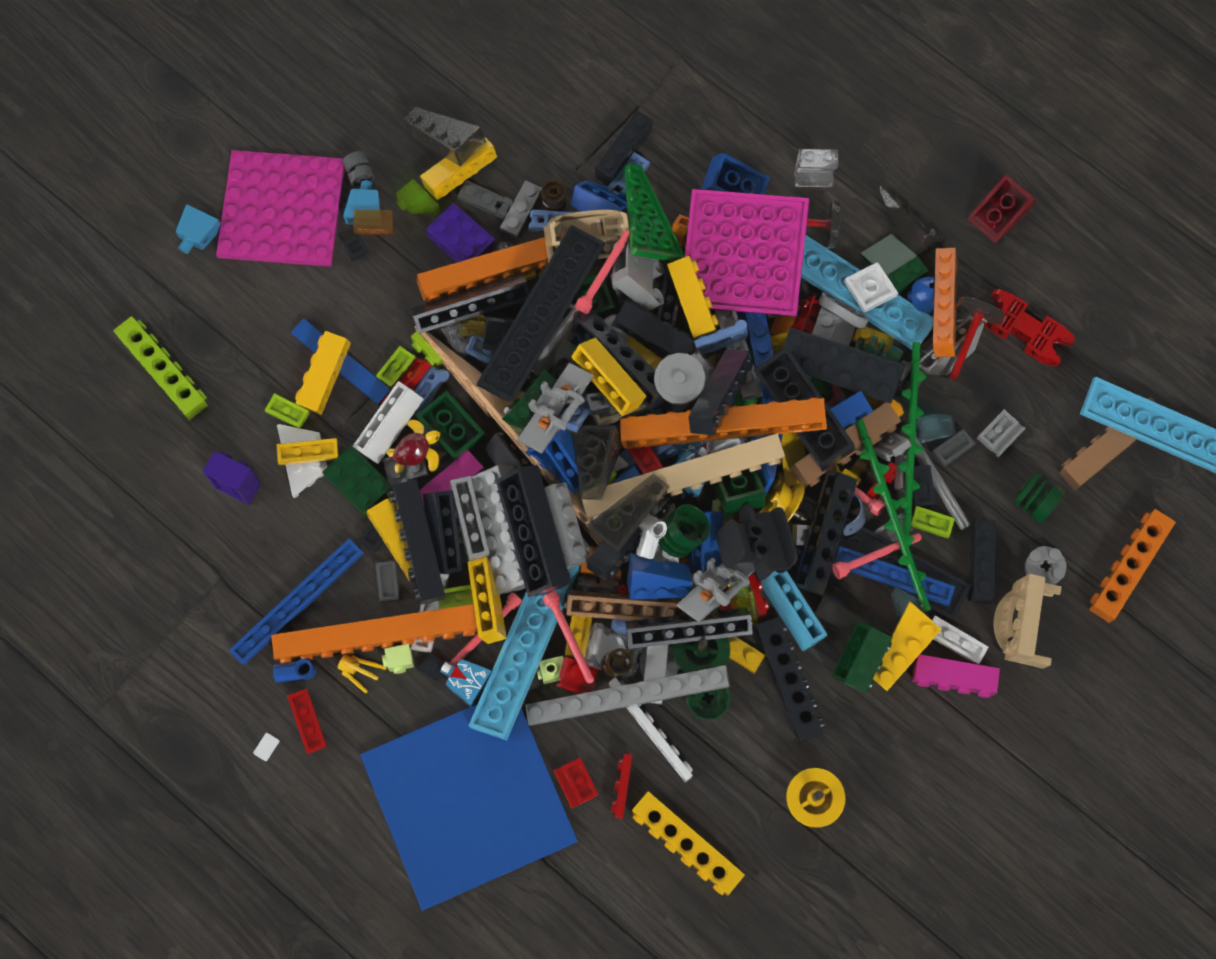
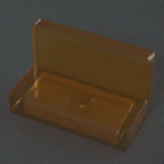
[354,210,394,235]

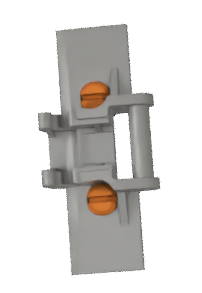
[517,363,594,453]
[677,558,755,623]

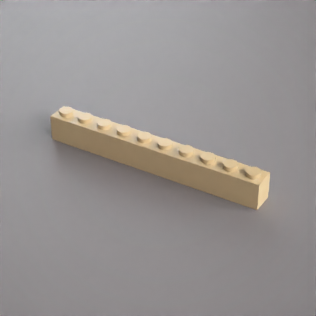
[580,433,785,520]

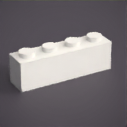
[353,381,424,464]

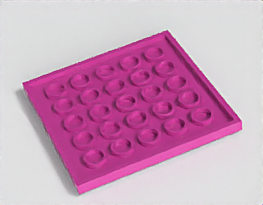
[216,150,345,267]
[680,189,810,317]

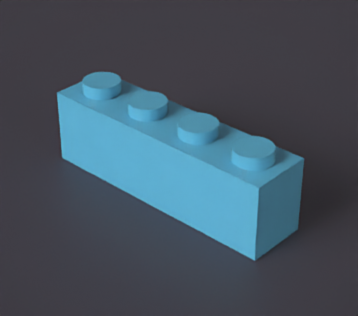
[761,571,827,651]

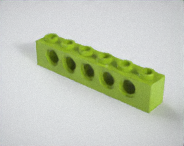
[113,316,208,421]

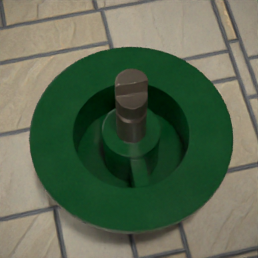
[673,638,730,673]

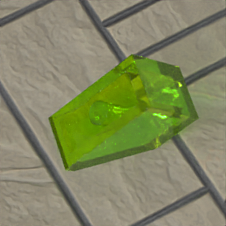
[396,179,440,215]
[727,584,759,626]

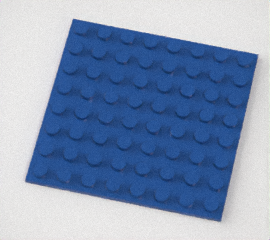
[360,704,578,911]

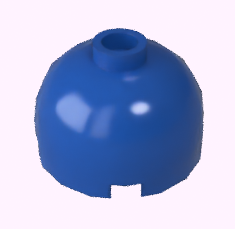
[908,276,935,315]

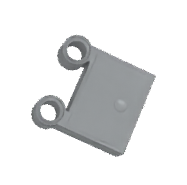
[612,238,664,312]

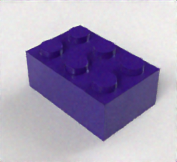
[427,203,496,263]
[203,451,261,505]

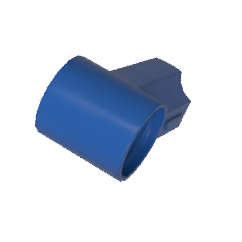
[273,659,317,683]

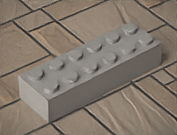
[471,465,525,594]

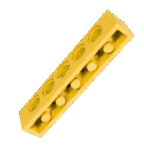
[632,791,745,896]

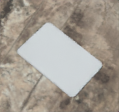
[253,733,280,762]

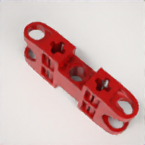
[979,289,1075,367]

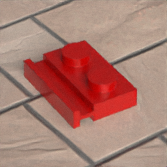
[867,462,898,499]
[557,657,599,694]
[553,758,599,809]

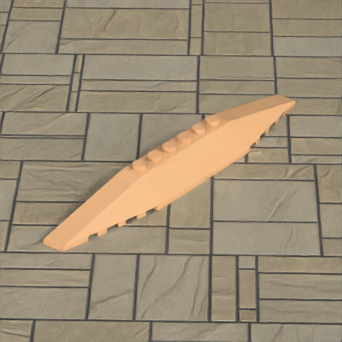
[415,326,606,546]

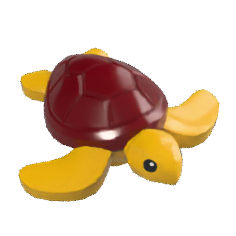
[386,420,440,474]

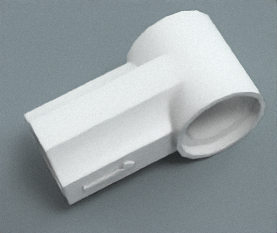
[636,515,667,559]

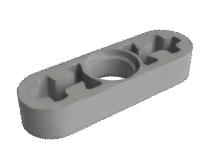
[818,292,869,329]

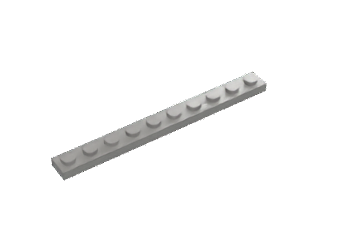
[525,665,730,726]

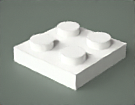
[844,262,898,313]

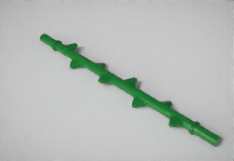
[897,342,927,536]
[856,419,931,612]

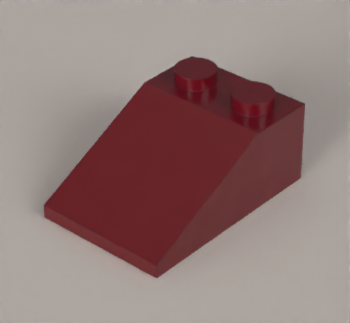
[967,174,1038,243]

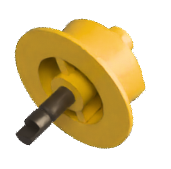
[757,478,812,525]
[786,768,845,828]

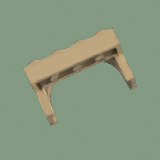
[543,210,629,263]
[993,574,1061,669]

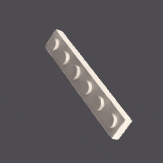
[609,677,693,783]

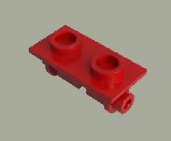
[794,296,822,333]

